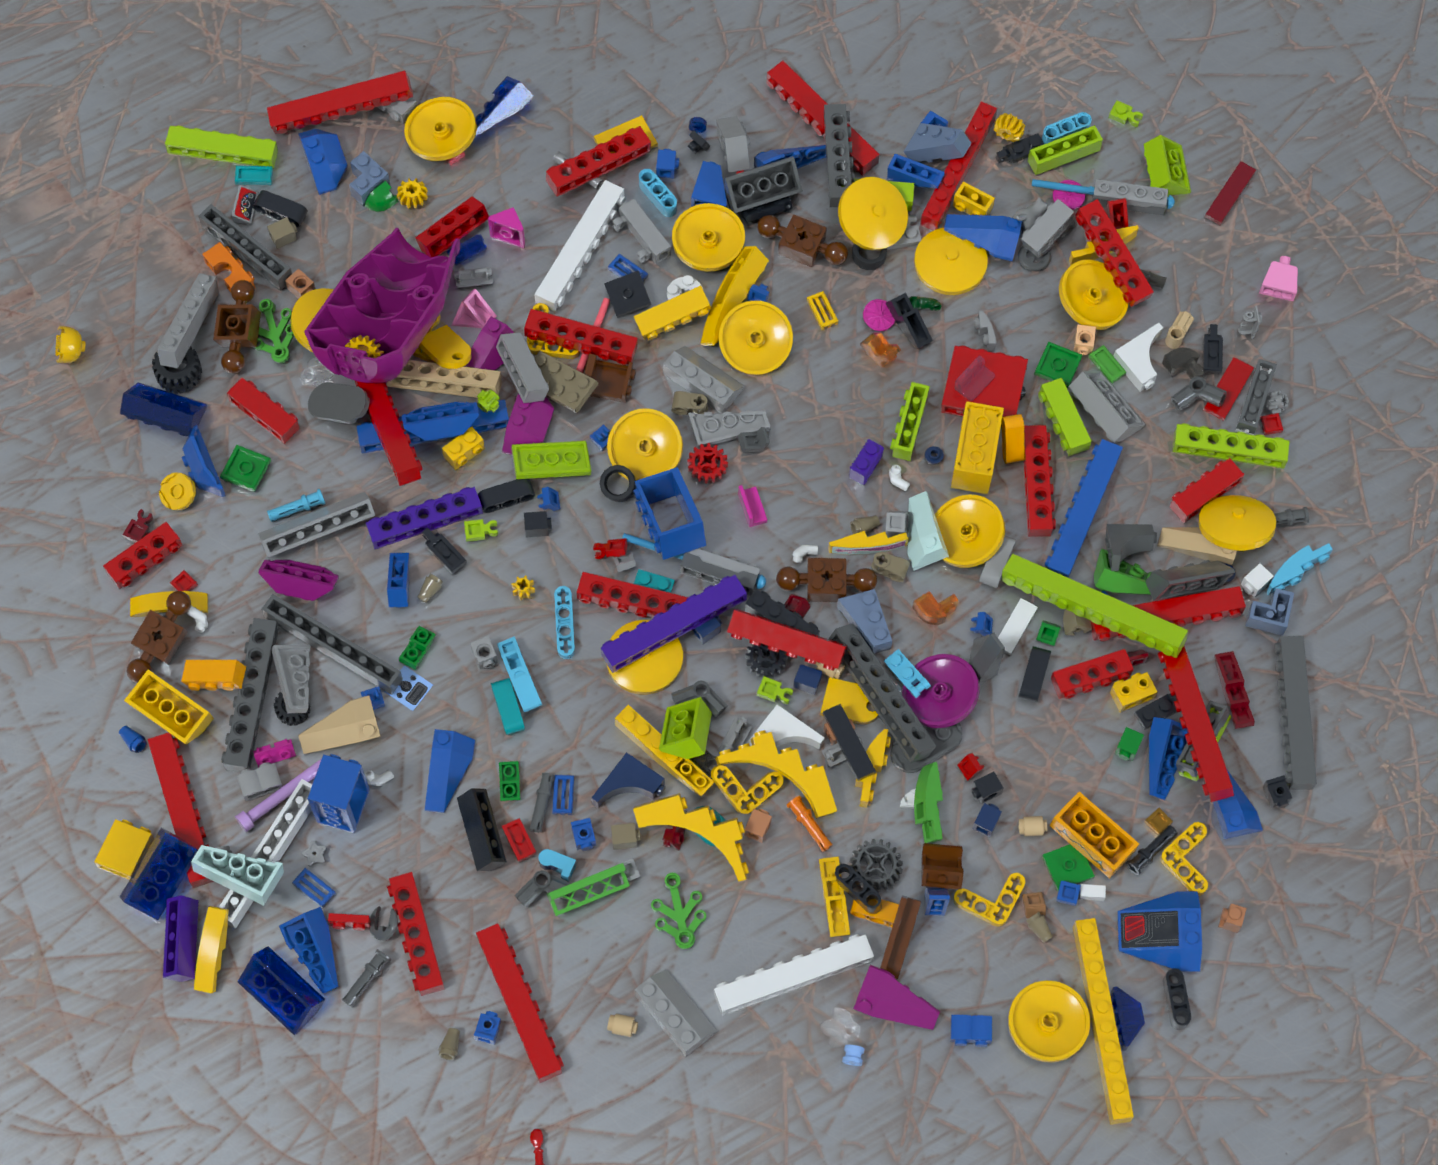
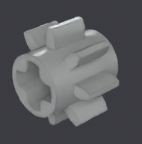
[1265,390,1289,414]

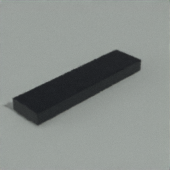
[823,704,876,781]

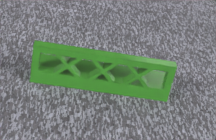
[547,863,630,916]

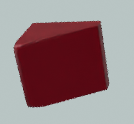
[784,594,811,618]
[1127,650,1149,666]

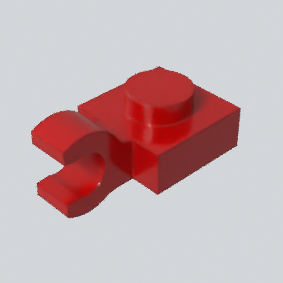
[593,538,628,559]

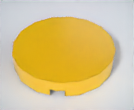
[159,473,196,510]

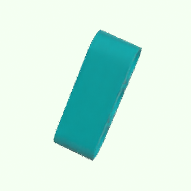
[491,678,525,735]

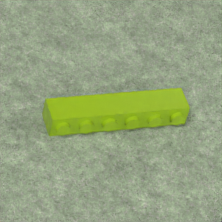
[165,126,278,169]

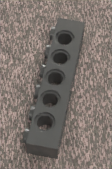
[824,104,854,207]
[198,204,292,291]

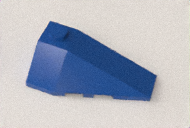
[754,145,826,169]
[1149,717,1188,800]
[1213,768,1263,839]

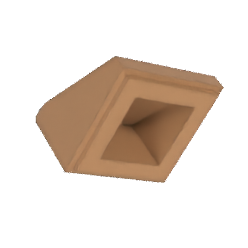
[1022,892,1046,918]

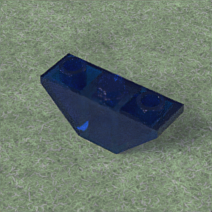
[1110,987,1145,1051]

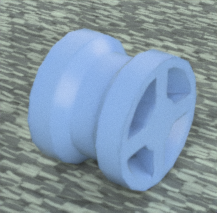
[842,1045,864,1066]

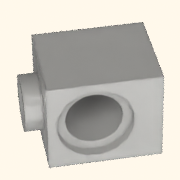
[886,510,909,533]
[470,636,498,669]

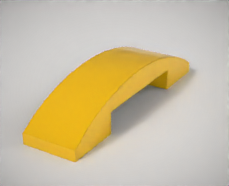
[130,591,208,618]

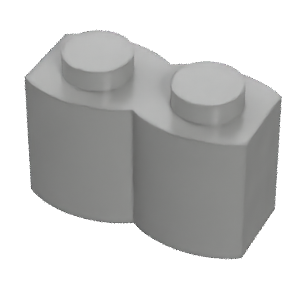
[237,762,283,802]

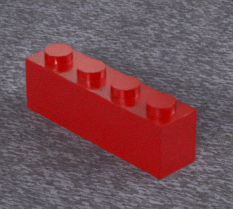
[227,378,300,444]
[1170,458,1245,523]

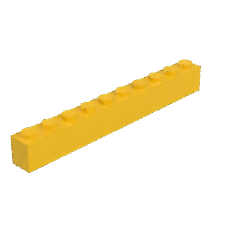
[1073,918,1134,1125]

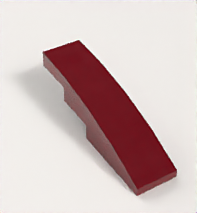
[1214,651,1255,729]

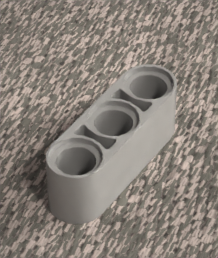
[979,536,1016,588]

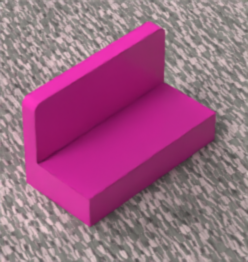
[738,485,767,528]

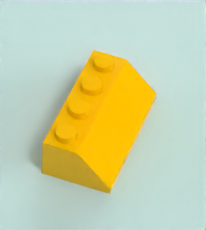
[124,670,214,745]

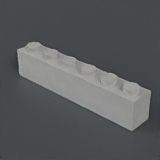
[157,273,219,368]
[258,492,375,557]

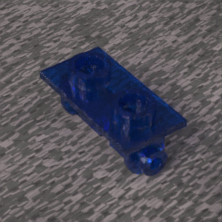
[446,234,487,266]

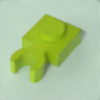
[1108,100,1143,127]
[464,519,498,542]
[756,676,793,704]

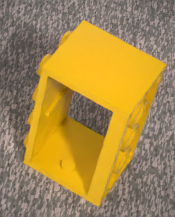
[951,401,1004,494]

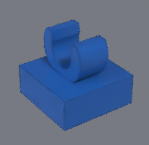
[747,283,770,302]
[590,424,610,451]
[537,487,560,511]
[970,612,993,636]
[361,686,385,710]
[1056,880,1081,906]

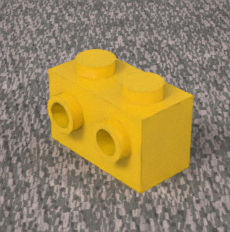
[953,181,995,215]
[442,427,485,470]
[1110,672,1158,713]

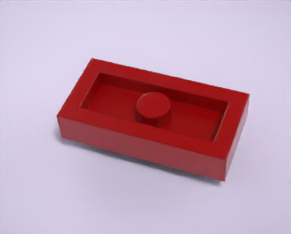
[502,818,537,862]
[328,913,370,931]

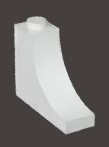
[1114,323,1163,392]
[749,705,825,749]

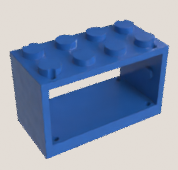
[633,467,706,560]
[307,754,370,833]

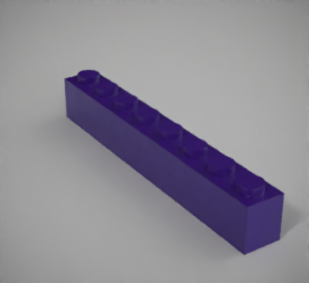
[600,575,747,673]

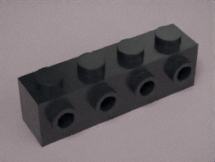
[745,589,820,636]
[457,788,507,871]

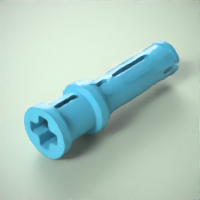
[267,489,326,522]

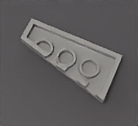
[688,411,771,449]
[271,645,310,713]

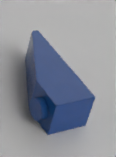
[887,154,945,188]
[387,552,409,608]
[925,887,950,916]

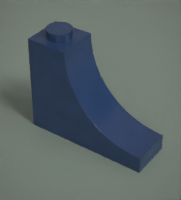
[591,752,666,808]

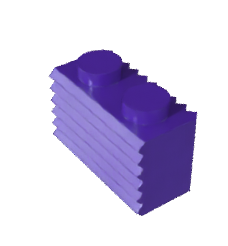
[849,439,884,485]

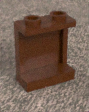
[584,354,636,403]
[921,843,964,890]

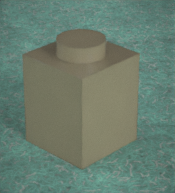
[267,217,298,249]
[611,823,640,850]

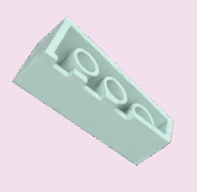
[191,845,284,906]

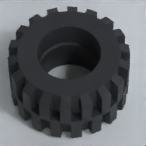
[152,346,202,394]

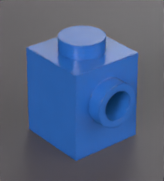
[656,149,679,179]

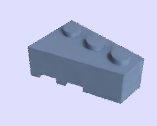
[903,123,971,163]
[837,589,892,654]

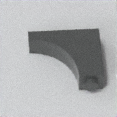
[1105,524,1157,571]

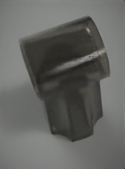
[690,750,722,779]

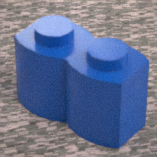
[950,1015,992,1047]

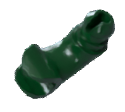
[909,296,942,311]

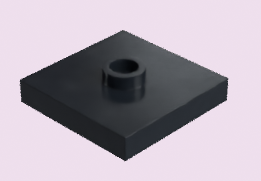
[604,271,651,318]

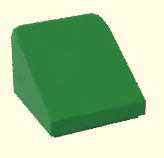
[1036,620,1061,646]

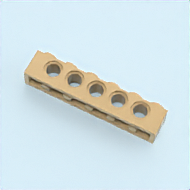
[387,360,502,398]

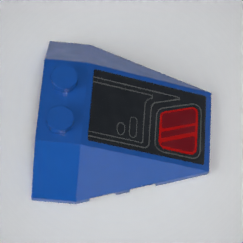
[1117,891,1202,972]

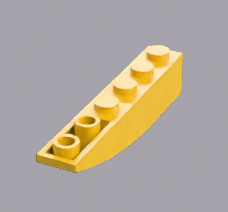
[700,246,769,346]
[615,705,715,797]

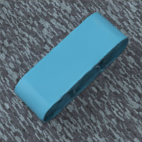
[1042,112,1092,144]
[639,169,677,217]

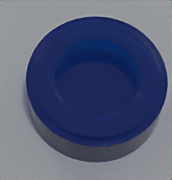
[689,117,707,133]

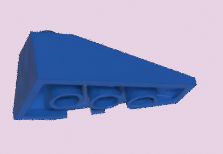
[944,214,1022,261]
[425,729,475,813]
[279,907,339,994]

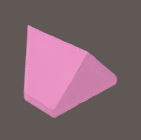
[451,289,497,328]

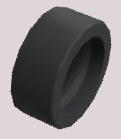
[852,244,887,270]
[599,465,636,502]

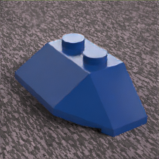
[298,129,348,195]
[402,401,479,441]
[182,425,226,497]

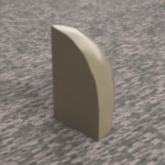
[1063,609,1092,636]

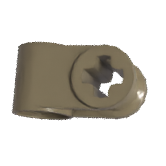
[671,391,708,415]
[871,551,910,582]

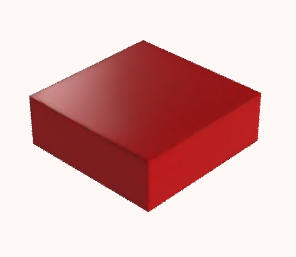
[1260,413,1283,435]
[170,570,198,591]

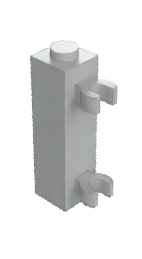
[612,199,671,264]

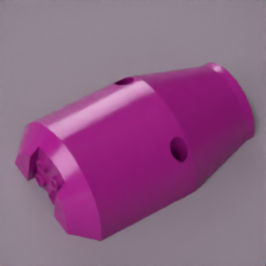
[304,228,460,383]

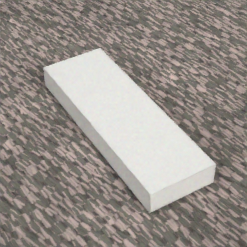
[998,598,1038,656]

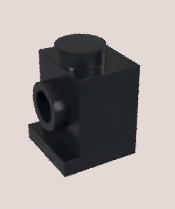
[1263,775,1292,809]

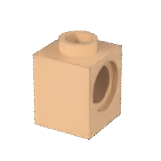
[1073,324,1096,355]

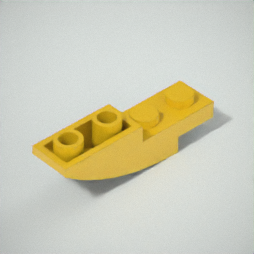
[855,729,891,808]

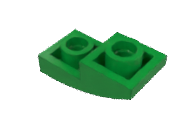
[399,626,436,670]
[499,761,520,801]

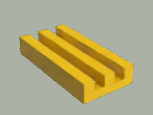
[806,291,838,330]

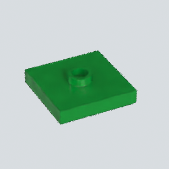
[1034,341,1083,388]
[220,444,271,492]
[1042,844,1095,892]

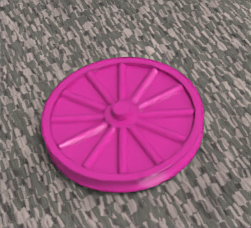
[1053,180,1086,210]
[863,299,895,331]

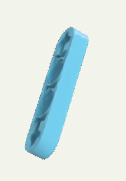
[554,586,575,659]

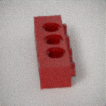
[415,196,489,258]
[103,522,182,590]
[1051,649,1134,699]

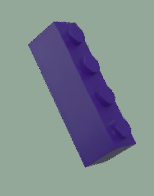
[163,895,199,982]

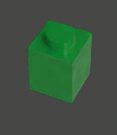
[1115,727,1144,761]

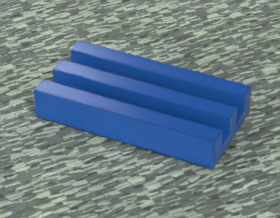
[608,254,648,282]
[552,775,575,815]
[292,868,336,908]

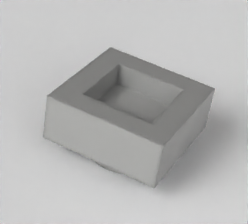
[613,550,636,572]
[615,858,640,884]

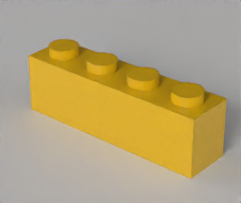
[634,285,711,340]

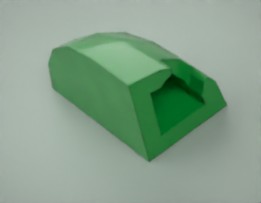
[365,181,399,212]

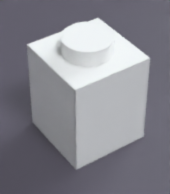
[1241,564,1274,598]

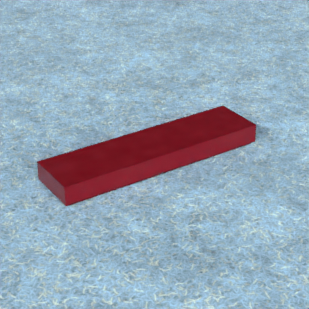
[1205,161,1256,225]

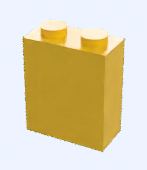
[94,819,155,882]

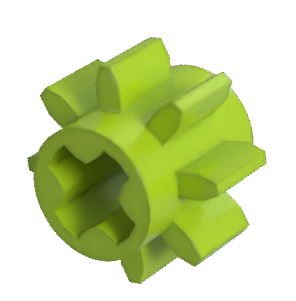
[477,390,500,413]

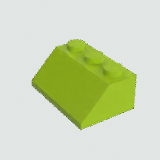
[1143,135,1191,196]
[659,697,712,759]

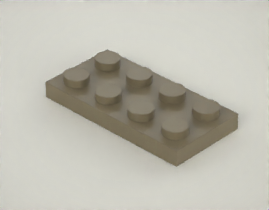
[535,351,598,413]

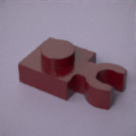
[122,509,153,543]

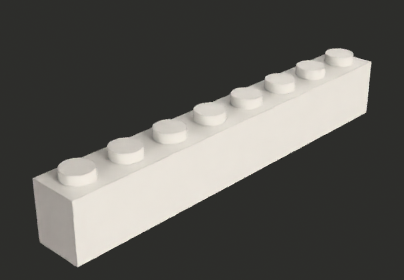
[535,180,626,312]
[219,779,312,929]
[714,934,874,1016]

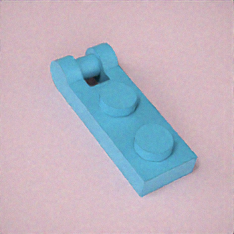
[884,649,931,698]

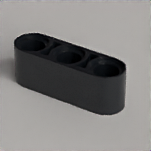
[252,190,308,227]
[478,479,536,513]
[1018,646,1051,703]
[835,864,882,914]
[1163,968,1191,1030]

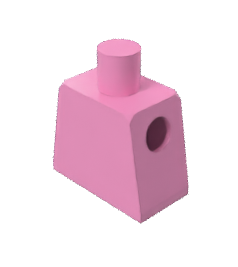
[1259,256,1298,302]

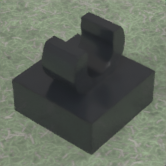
[687,130,710,154]

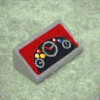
[232,185,259,225]

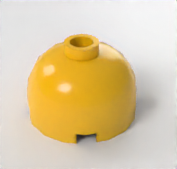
[55,326,86,363]

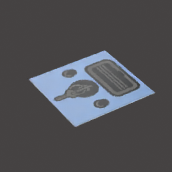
[384,665,433,711]

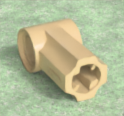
[1165,311,1194,349]

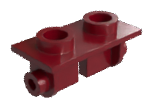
[662,810,687,851]

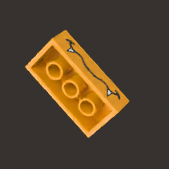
[1050,791,1139,879]

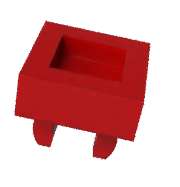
[957,753,985,781]

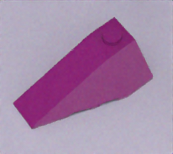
[463,316,514,371]
[853,964,940,1030]

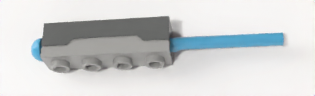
[1031,179,1175,215]
[622,533,766,595]

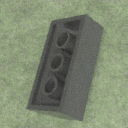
[725,156,803,213]
[1145,560,1235,601]

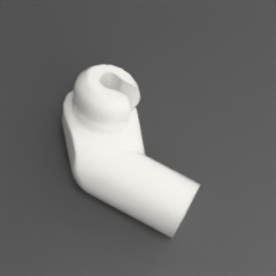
[889,465,910,491]
[792,545,818,563]
[186,605,208,633]
[364,770,394,786]

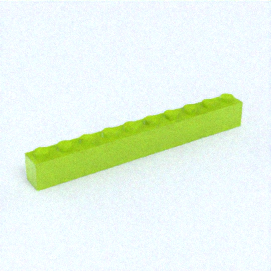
[1001,554,1188,658]

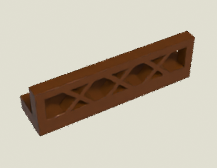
[880,895,922,979]

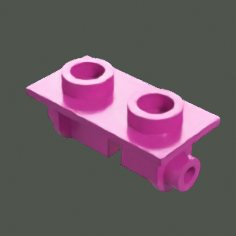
[253,738,296,768]

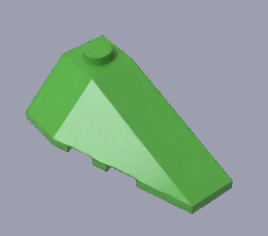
[1094,548,1151,594]

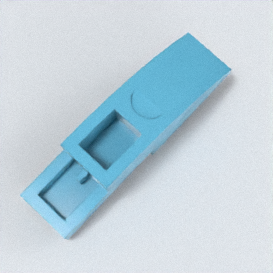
[1266,543,1333,595]
[497,636,542,712]

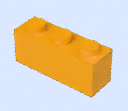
[181,660,246,691]

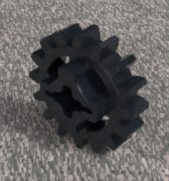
[745,643,787,677]

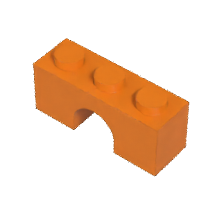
[202,242,255,293]

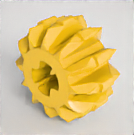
[994,113,1025,142]
[397,178,428,209]

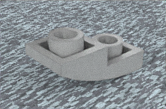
[974,310,996,352]

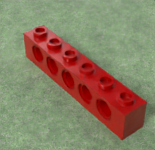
[546,126,651,197]
[1075,199,1154,308]
[524,309,638,365]
[1023,425,1056,537]
[577,572,688,618]
[387,872,444,996]

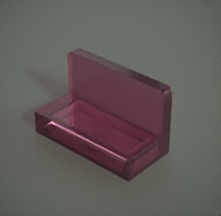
[955,355,995,401]

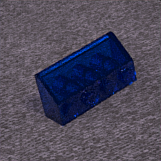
[120,382,207,436]
[119,827,198,920]
[237,946,325,1035]

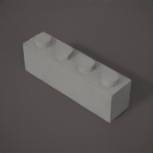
[496,332,549,403]

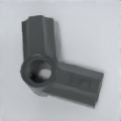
[1171,376,1227,411]
[671,680,728,718]
[514,870,572,908]

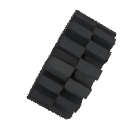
[273,692,311,726]

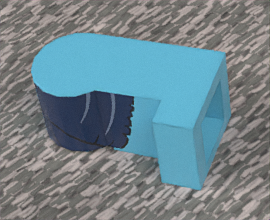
[538,849,577,882]

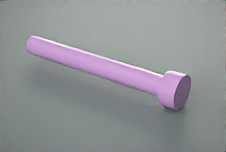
[235,758,322,833]

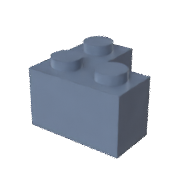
[349,151,390,207]
[1245,588,1294,636]

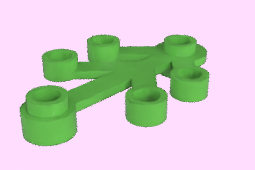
[254,299,294,363]
[651,873,706,949]

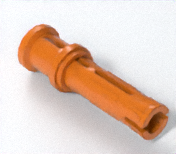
[786,795,833,852]

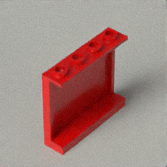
[941,345,1028,424]

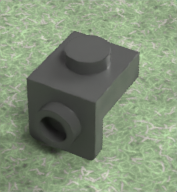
[737,427,770,453]

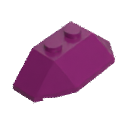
[502,393,554,455]
[258,560,339,601]

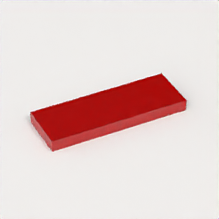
[1203,357,1254,421]

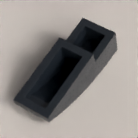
[886,293,933,349]

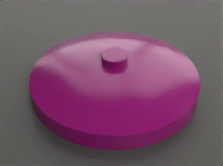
[902,654,980,728]

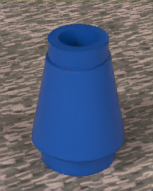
[119,726,147,753]

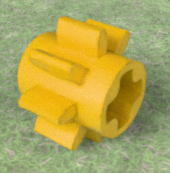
[511,575,535,600]

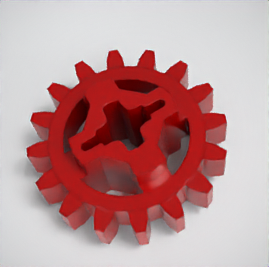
[687,443,728,484]

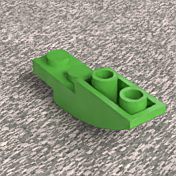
[914,762,943,844]

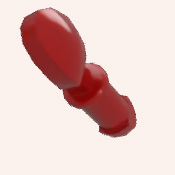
[530,1129,545,1165]

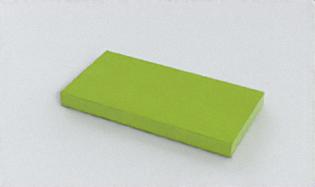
[511,441,592,479]

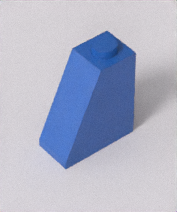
[691,161,727,208]

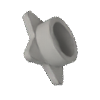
[301,841,327,866]

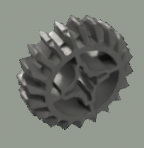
[849,839,903,893]

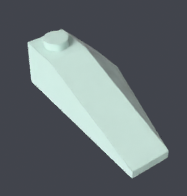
[907,491,949,571]

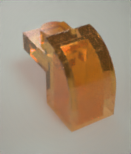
[860,332,901,367]
[912,591,958,625]

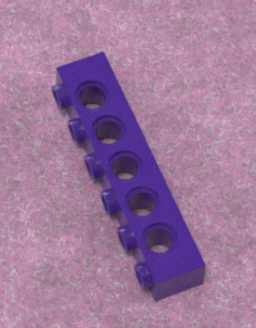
[366,486,483,550]

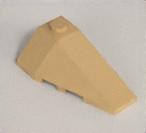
[1157,527,1237,566]
[298,695,380,754]

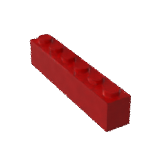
[727,609,847,671]

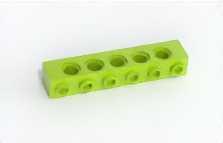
[1172,423,1290,469]

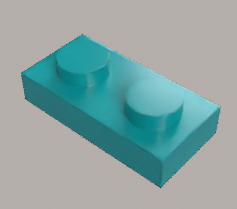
[633,569,675,593]

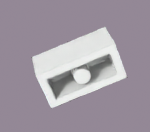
[1079,884,1106,901]

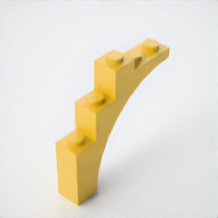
[715,730,837,818]
[633,793,749,882]

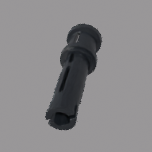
[1126,825,1178,875]

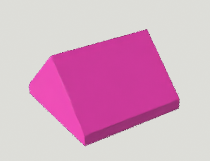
[488,207,525,249]

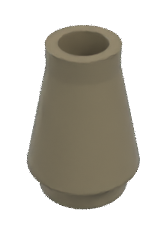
[850,515,880,534]
[417,573,443,603]
[1026,912,1053,943]
[438,1028,460,1060]

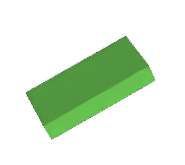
[1088,345,1126,384]

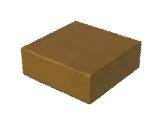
[1144,808,1173,836]

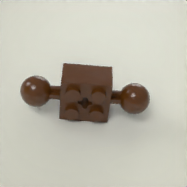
[757,214,848,267]
[213,280,261,374]
[776,558,877,602]
[126,591,191,683]

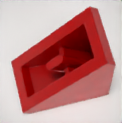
[1105,198,1129,229]

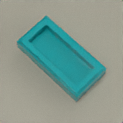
[235,166,273,185]

